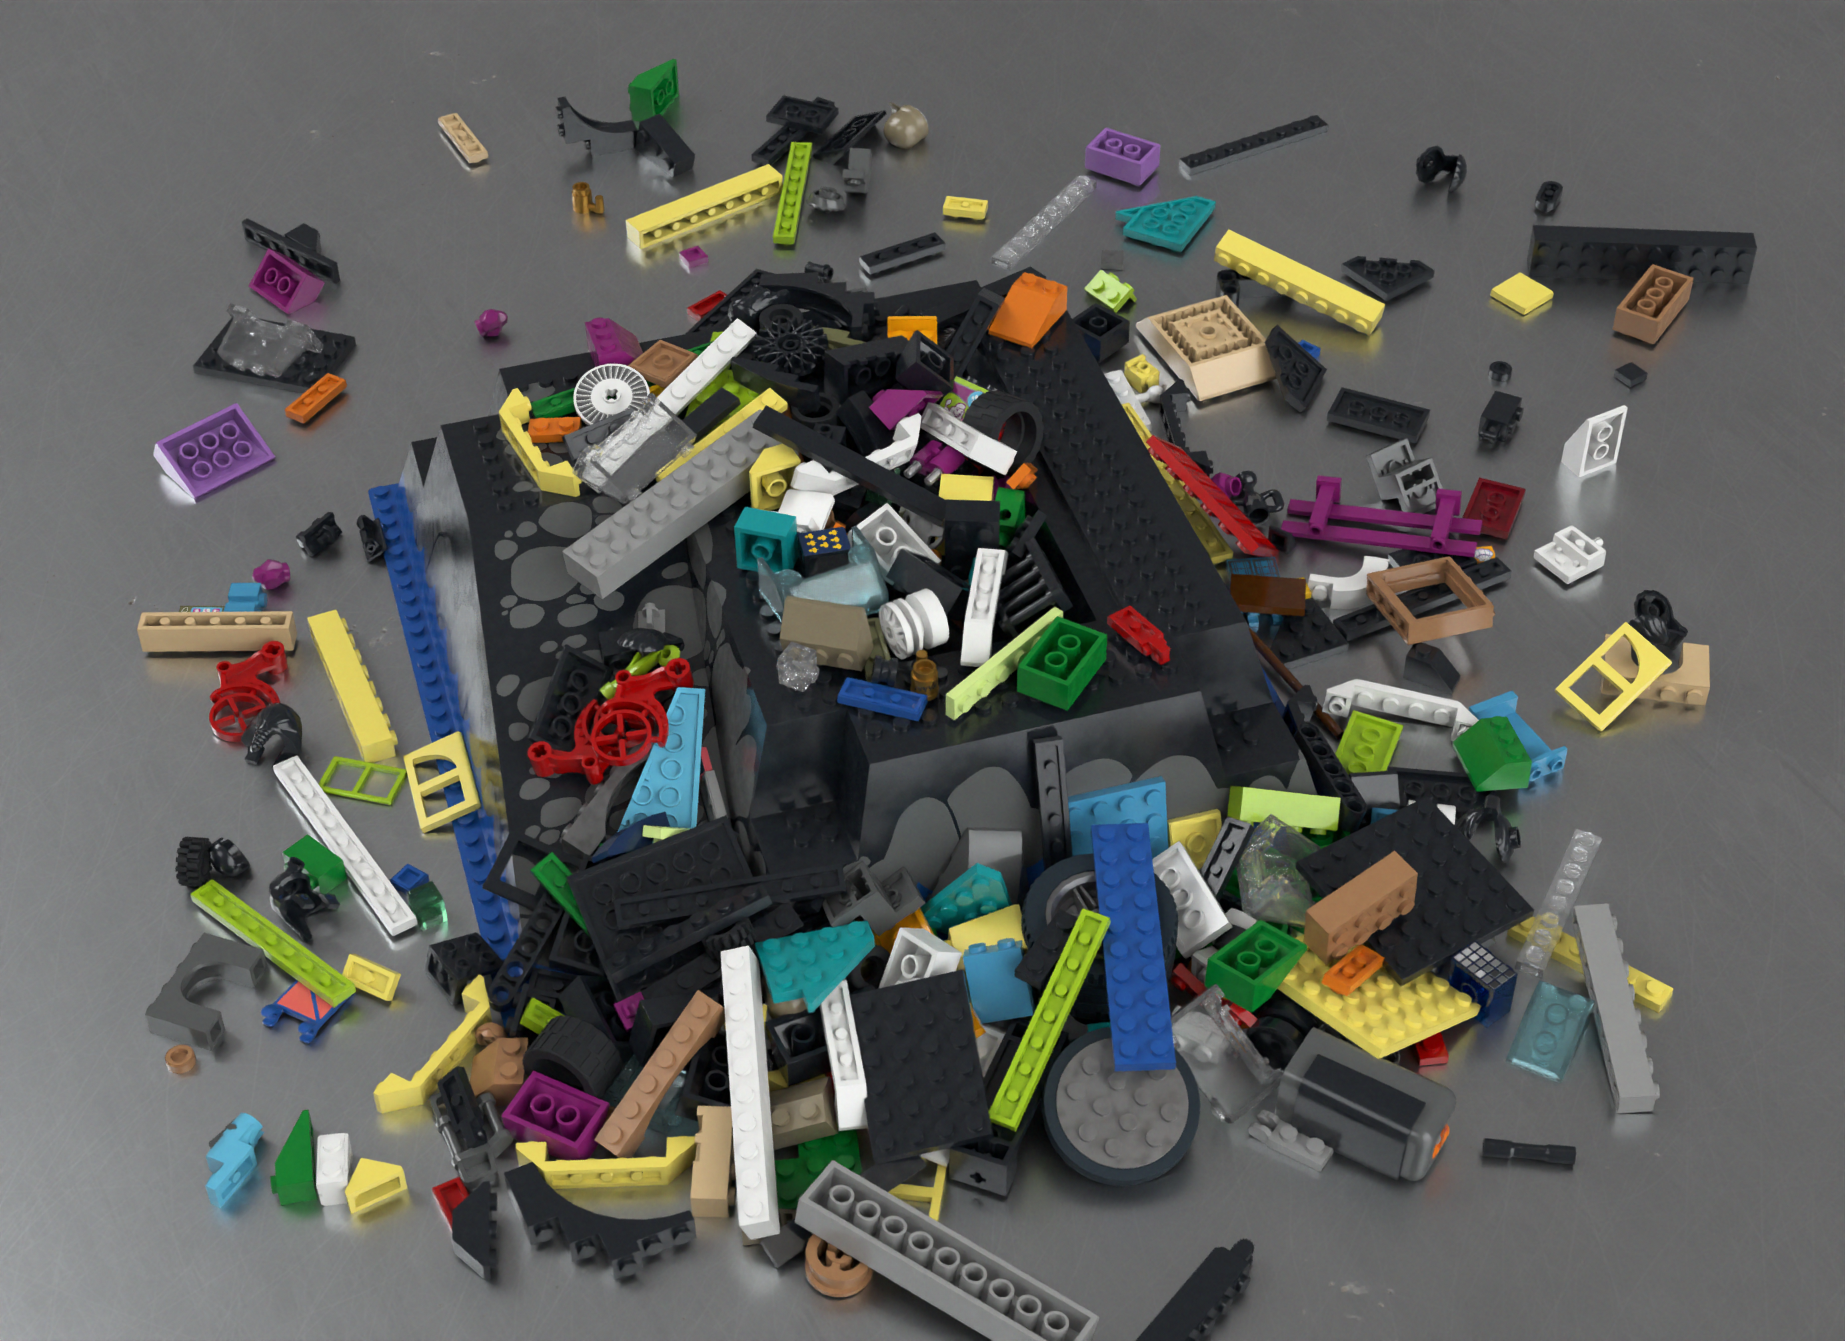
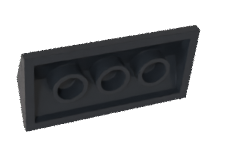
[812,110,887,165]
[528,644,612,752]

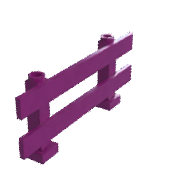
[1281,475,1483,557]

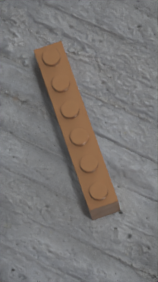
[594,990,725,1158]

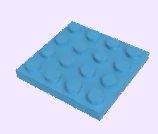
[1068,776,1168,859]

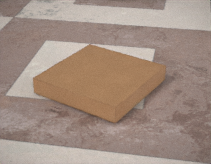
[628,340,698,388]

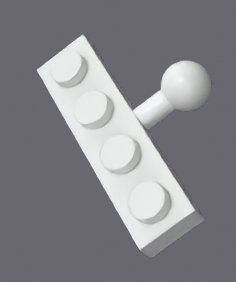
[1104,370,1164,431]

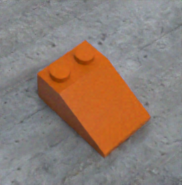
[989,272,1067,348]

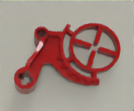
[209,641,288,742]
[591,658,694,766]
[527,697,655,785]

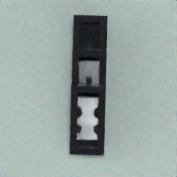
[731,357,821,412]

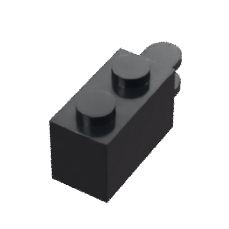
[1478,390,1524,445]

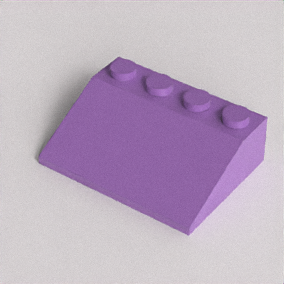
[154,403,275,500]

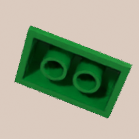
[1452,716,1532,792]

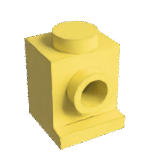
[1124,354,1159,394]

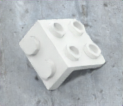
[771,489,835,537]

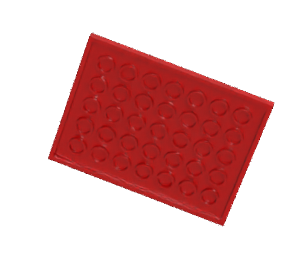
[1146,435,1280,558]

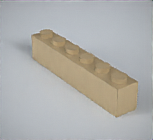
[137,611,297,652]

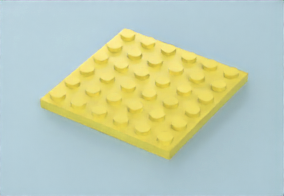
[1277,934,1481,1059]

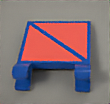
[261,980,353,1043]

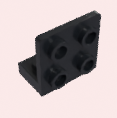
[424,932,504,1005]

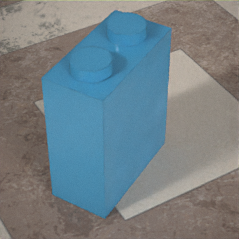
[963,938,1035,1023]

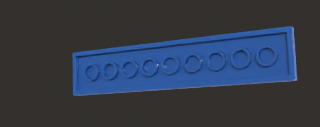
[1091,823,1176,1071]

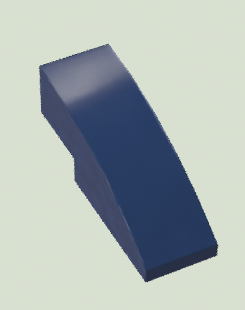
[592,811,670,863]

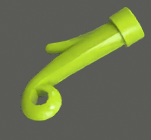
[599,645,680,700]

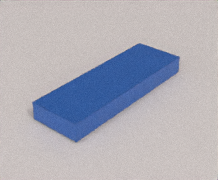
[837,677,928,721]

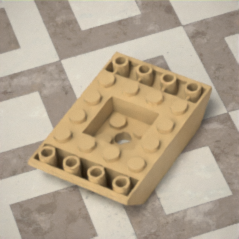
[1136,295,1277,401]

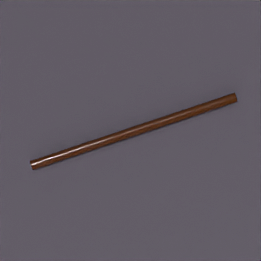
[1248,626,1344,740]

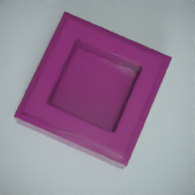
[679,246,708,269]

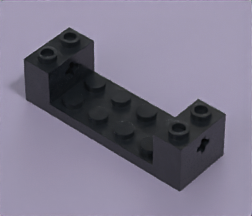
[949,1018,1069,1196]

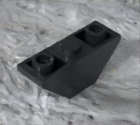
[452,1181,498,1280]

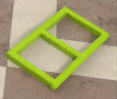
[318,756,407,805]

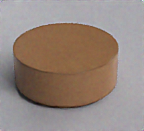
[165,1045,196,1074]

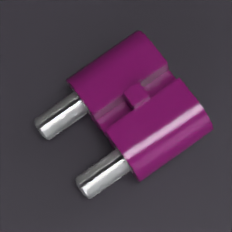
[904,440,965,486]

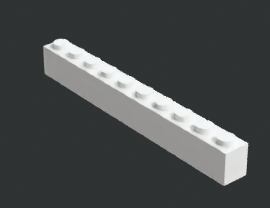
[721,946,780,1240]

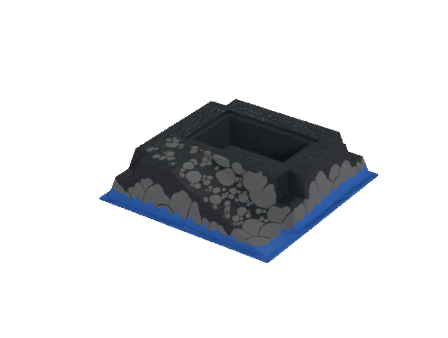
[368,280,1317,1034]

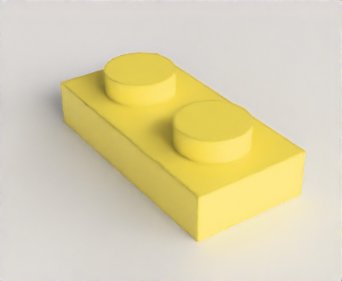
[943,196,988,219]
[342,954,401,1001]

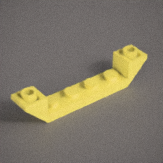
[499,388,582,497]
[373,975,492,1113]
[516,1136,697,1189]

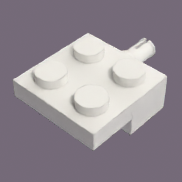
[1533,525,1606,584]

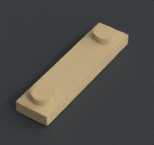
[438,113,488,163]

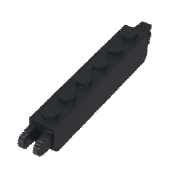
[1136,1238,1254,1341]

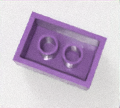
[1085,127,1160,186]

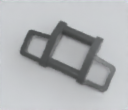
[429,1093,513,1190]

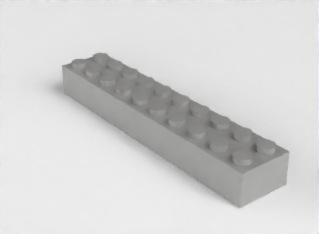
[562,409,799,599]
[795,1160,1099,1341]

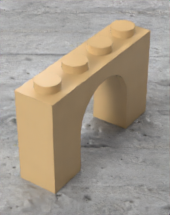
[1601,634,1710,706]

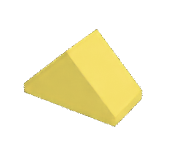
[345,1158,407,1214]

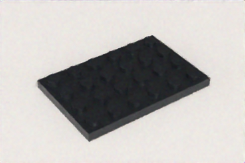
[193,314,356,394]
[849,970,994,1164]

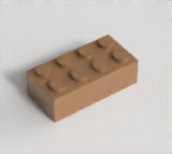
[1612,264,1694,344]
[1304,851,1418,965]

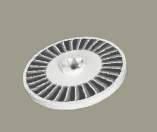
[573,364,650,426]

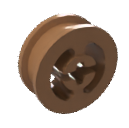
[805,1234,873,1297]

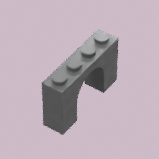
[145,933,268,1051]

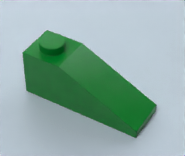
[270,1110,318,1205]

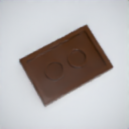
[1230,574,1306,616]

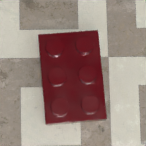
[1462,478,1526,539]

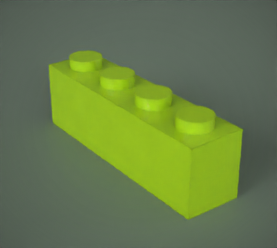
[1227,786,1341,835]

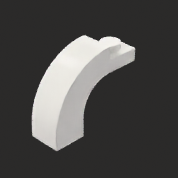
[1308,556,1389,609]

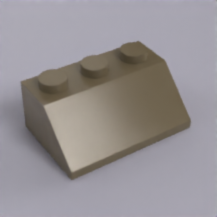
[780,596,874,671]
[769,1076,838,1150]

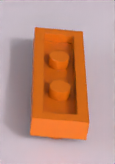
[284,373,347,424]
[1006,463,1038,490]
[1322,944,1384,996]

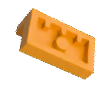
[887,316,937,344]

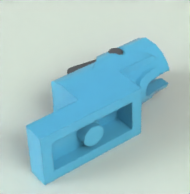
[205,1113,264,1208]

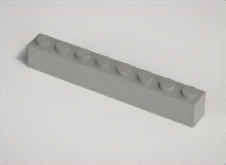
[1572,903,1660,1114]

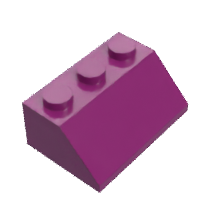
[249,248,325,314]
[585,318,643,367]
[869,389,943,430]
[501,1070,610,1161]

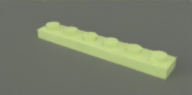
[946,607,1063,720]

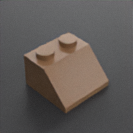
[470,1038,530,1106]

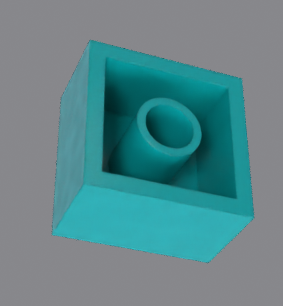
[734,507,798,578]

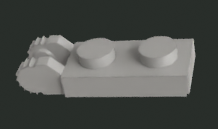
[1248,1109,1334,1172]

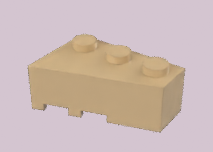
[690,1106,736,1217]

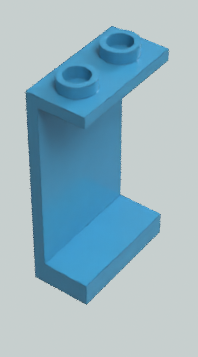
[1469,691,1568,781]

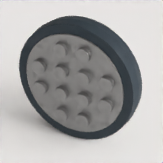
[1041,1027,1200,1186]

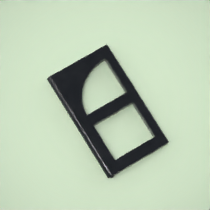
[482,829,582,911]

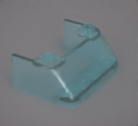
[757,526,889,623]

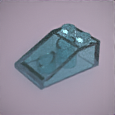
[1506,980,1595,1083]

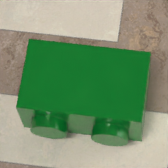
[282,834,347,895]

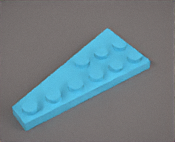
[618,687,705,844]

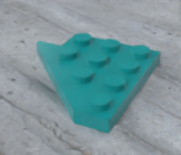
[1115,196,1216,252]
[920,863,1012,935]
[755,920,875,1013]

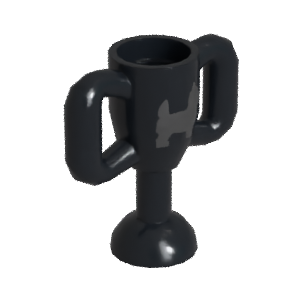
[1231,471,1285,525]

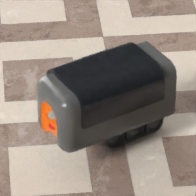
[1275,1022,1456,1181]

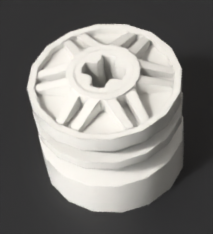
[879,588,949,659]

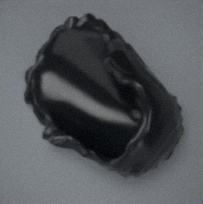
[728,284,790,331]

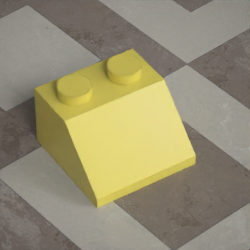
[749,444,801,511]

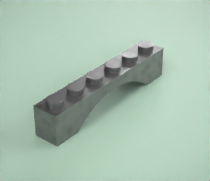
[561,722,659,860]

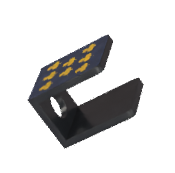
[798,527,852,583]

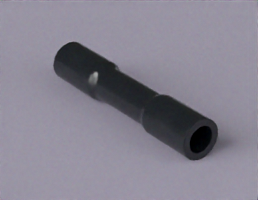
[1482,1138,1576,1165]

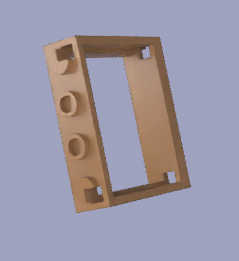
[1366,556,1495,645]

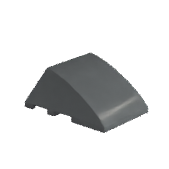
[925,827,1029,913]

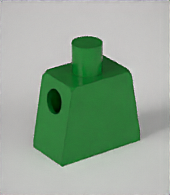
[995,487,1025,550]

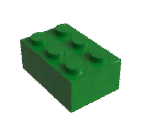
[1017,616,1107,711]

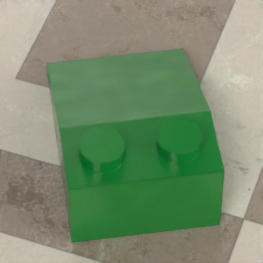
[628,59,679,122]
[1205,920,1307,1013]

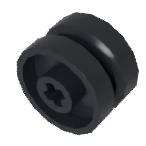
[1244,999,1319,1074]

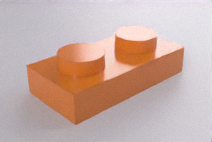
[528,417,582,443]

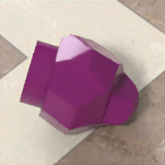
[474,309,508,337]
[1211,472,1241,499]
[252,559,290,590]

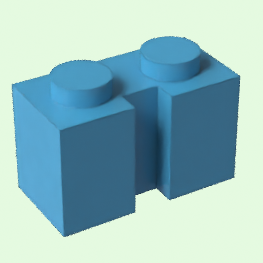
[224,583,268,612]

